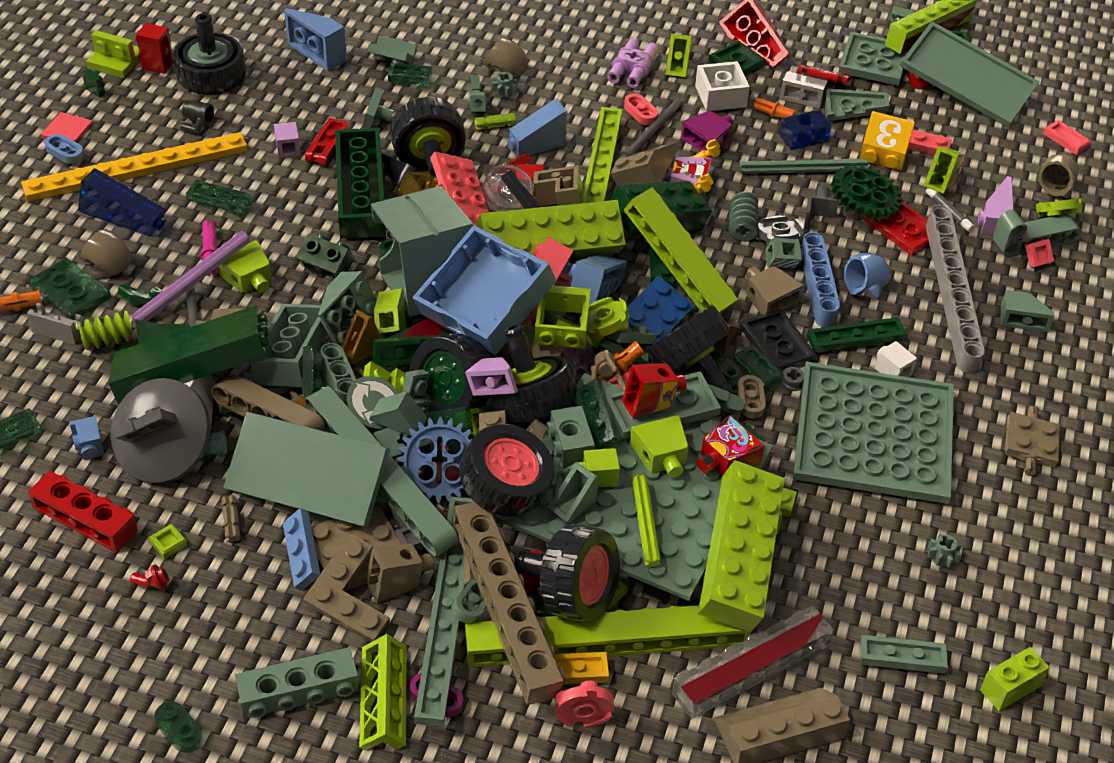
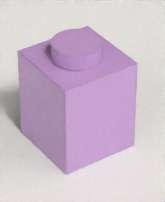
[274,122,300,158]

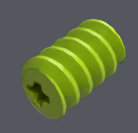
[77,311,133,351]

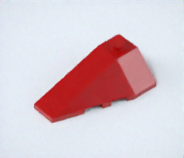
[719,0,790,68]

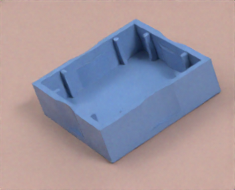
[412,225,557,355]

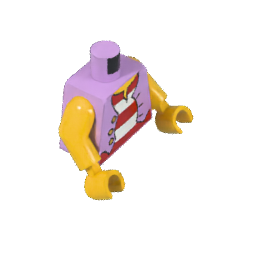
[663,139,720,198]

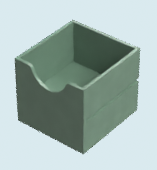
[371,186,473,317]

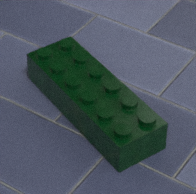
[335,128,386,239]

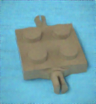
[1005,406,1059,476]

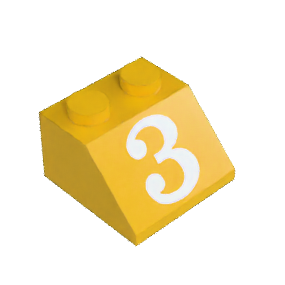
[860,111,915,171]

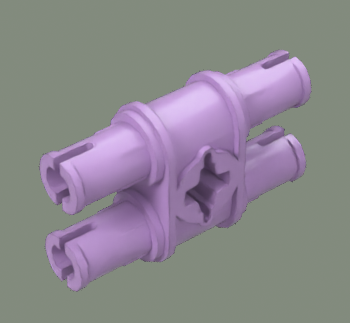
[607,38,659,88]

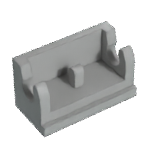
[779,71,828,109]
[27,303,84,345]

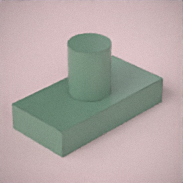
[362,87,394,128]

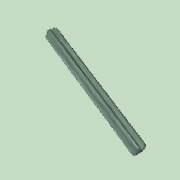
[739,159,868,174]

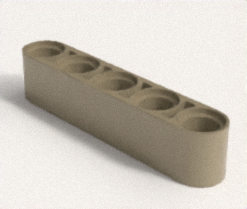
[211,374,326,431]

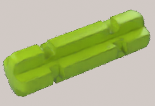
[474,113,516,130]

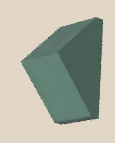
[369,391,427,436]

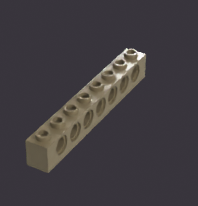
[452,502,565,705]

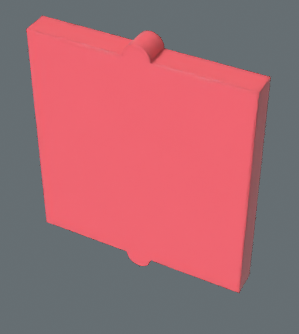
[41,112,93,142]

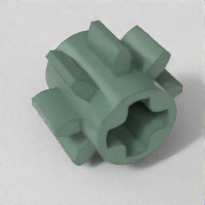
[492,72,518,99]
[927,534,962,568]

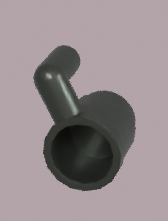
[180,100,214,134]

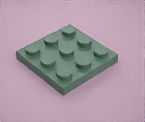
[838,32,909,86]

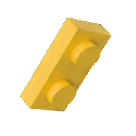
[554,652,609,684]

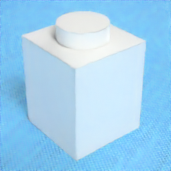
[875,341,917,377]

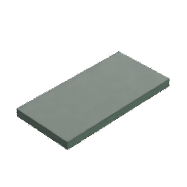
[900,21,1040,127]
[223,412,390,528]

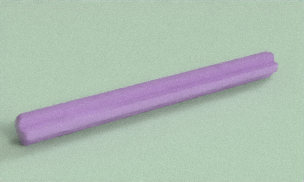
[131,231,250,325]

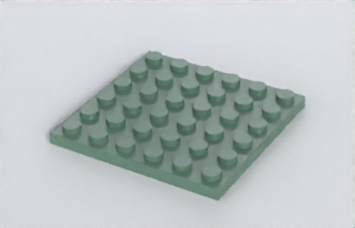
[792,362,954,504]

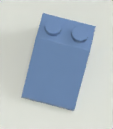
[284,8,346,71]

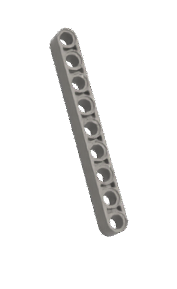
[926,204,985,373]

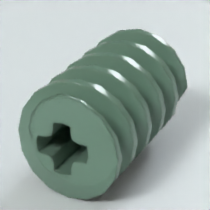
[729,192,759,242]

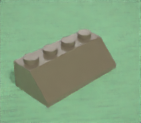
[714,688,850,763]

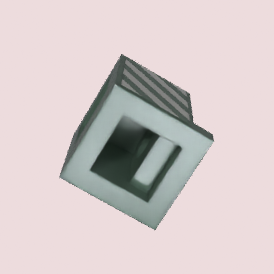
[765,238,803,268]

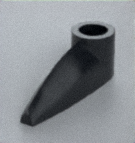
[381,154,421,192]

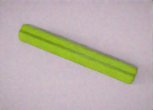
[632,475,660,567]

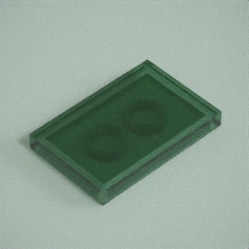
[27,257,111,320]

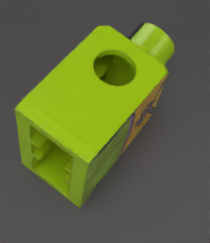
[923,146,965,194]

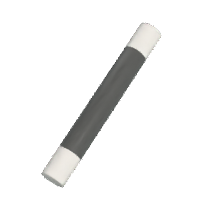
[926,188,975,232]

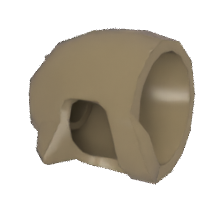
[482,38,528,78]
[1038,154,1079,196]
[79,229,132,279]

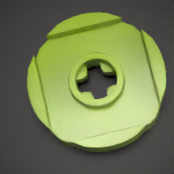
[1036,198,1083,217]
[580,297,630,340]

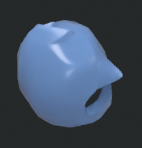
[844,253,891,298]

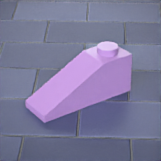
[978,176,1013,235]

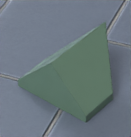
[548,462,598,523]

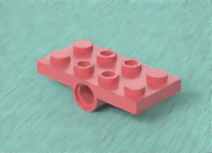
[430,152,489,226]

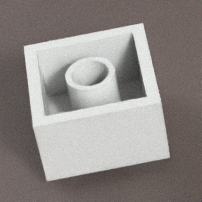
[695,61,749,111]

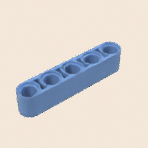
[801,232,840,327]

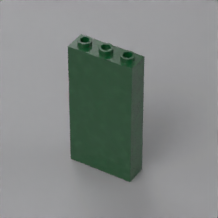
[108,305,269,405]

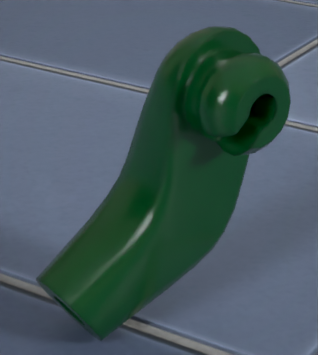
[118,284,162,306]

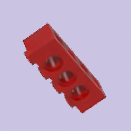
[28,471,138,553]

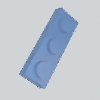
[283,508,320,591]

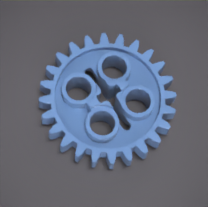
[396,417,472,503]

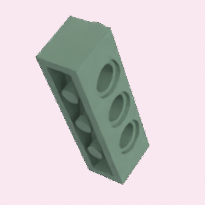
[235,647,359,719]

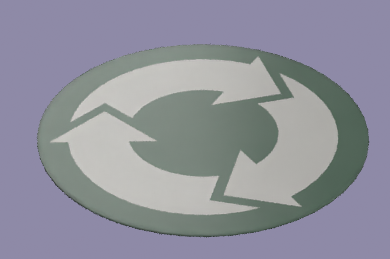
[347,376,399,429]

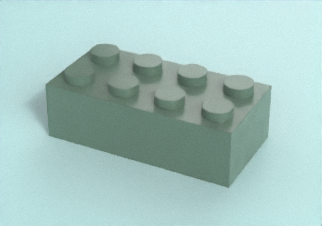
[250,304,329,388]

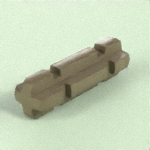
[221,495,241,543]

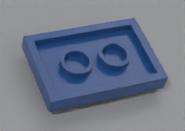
[628,276,694,347]

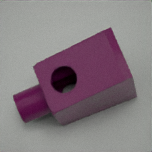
[681,111,733,158]

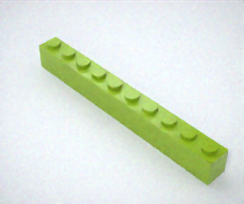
[465,604,751,668]

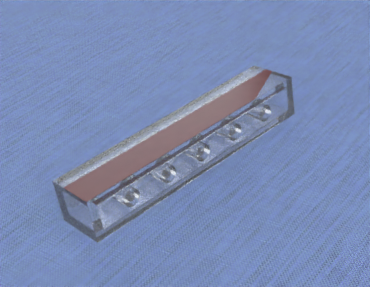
[672,606,834,720]

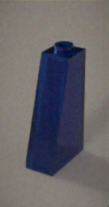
[78,168,166,237]

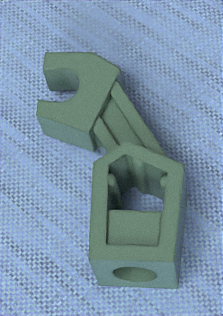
[469,75,486,112]

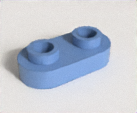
[44,134,84,164]

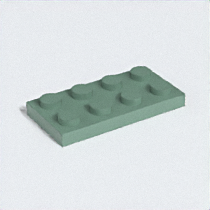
[604,372,721,439]

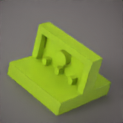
[86,30,140,78]

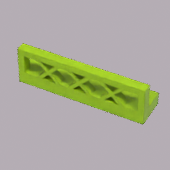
[359,634,407,751]

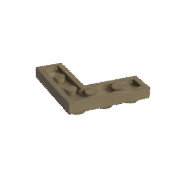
[303,533,390,642]

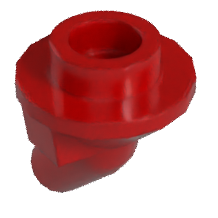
[130,564,170,590]

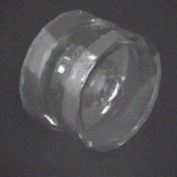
[481,165,534,212]

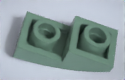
[403,369,431,418]

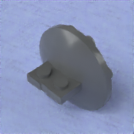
[111,378,210,483]

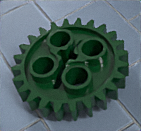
[830,164,903,222]

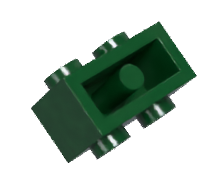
[295,233,355,279]

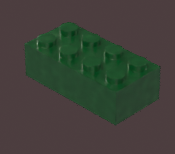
[610,181,712,236]

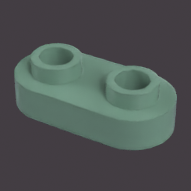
[451,578,486,623]

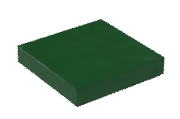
[708,40,766,76]

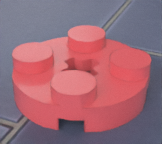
[555,681,615,727]

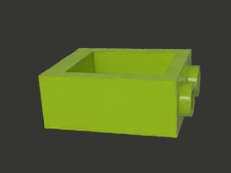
[534,286,591,349]

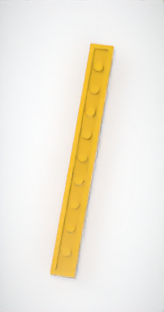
[21,132,248,202]

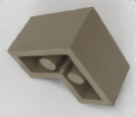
[533,165,583,206]

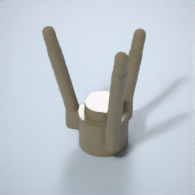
[589,350,626,394]

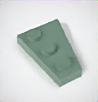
[824,89,890,121]

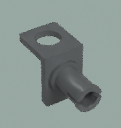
[804,185,839,228]

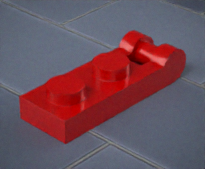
[305,118,350,167]

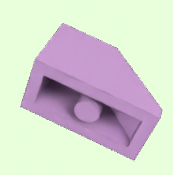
[465,357,518,396]

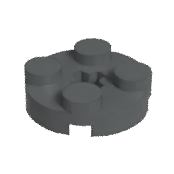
[758,215,804,246]

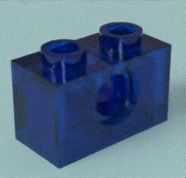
[779,109,832,150]

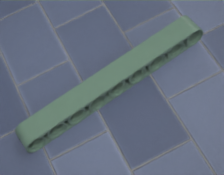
[305,386,459,557]

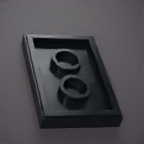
[739,309,818,376]

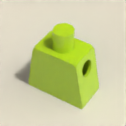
[218,240,272,293]
[630,415,688,478]

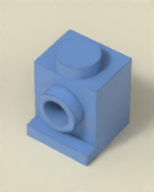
[69,416,104,460]

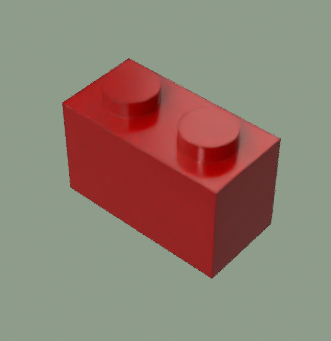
[135,23,174,74]

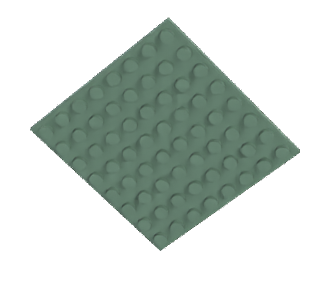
[496,373,773,601]

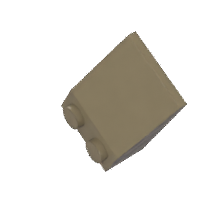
[610,142,680,185]

